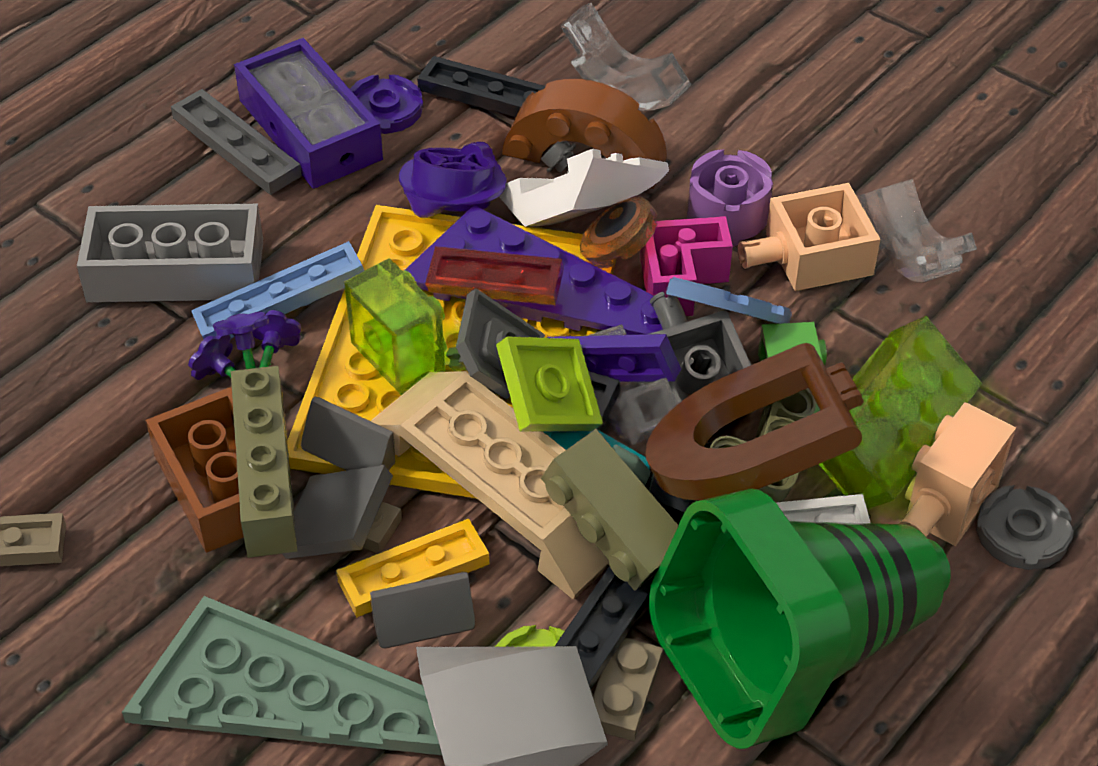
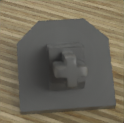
[446,288,545,399]

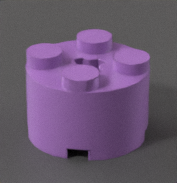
[687,149,773,247]

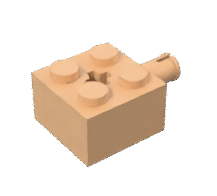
[738,183,881,291]
[899,402,1016,546]

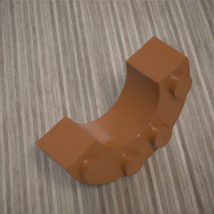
[502,79,667,189]

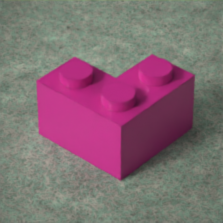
[640,216,733,316]

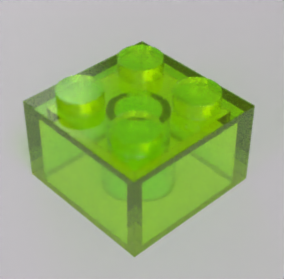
[344,258,447,395]

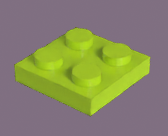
[496,336,603,432]

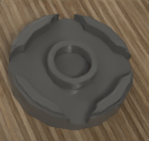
[976,485,1074,570]

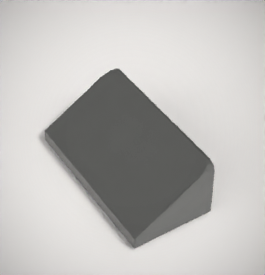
[301,396,396,471]
[370,572,475,648]

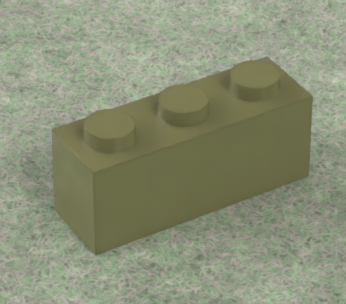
[541,429,678,591]

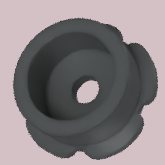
[541,141,576,173]

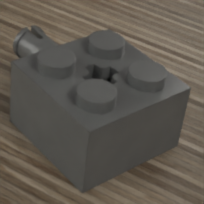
[646,292,751,418]

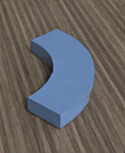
[666,277,792,324]

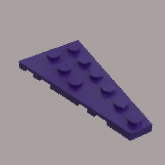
[396,205,663,335]

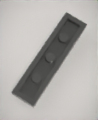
[171,89,302,195]

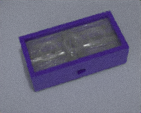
[234,38,383,189]

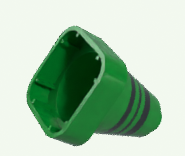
[649,489,951,749]

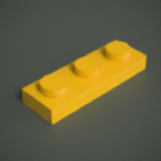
[336,519,490,618]

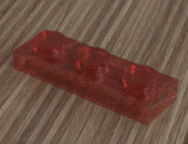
[425,246,564,305]

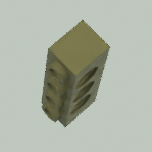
[231,366,298,558]

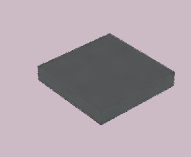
[282,465,393,559]

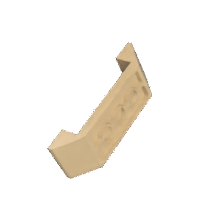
[371,371,610,600]

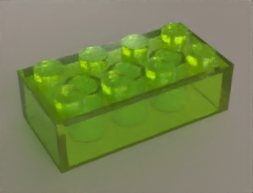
[819,316,982,509]

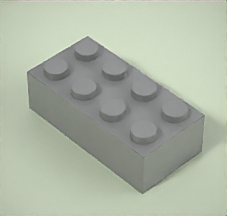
[77,203,263,302]

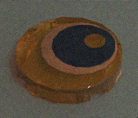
[580,197,658,268]

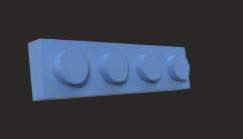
[191,241,367,339]

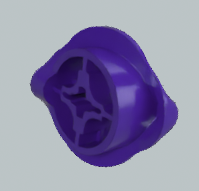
[399,141,507,218]

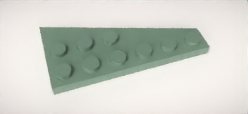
[122,596,442,755]

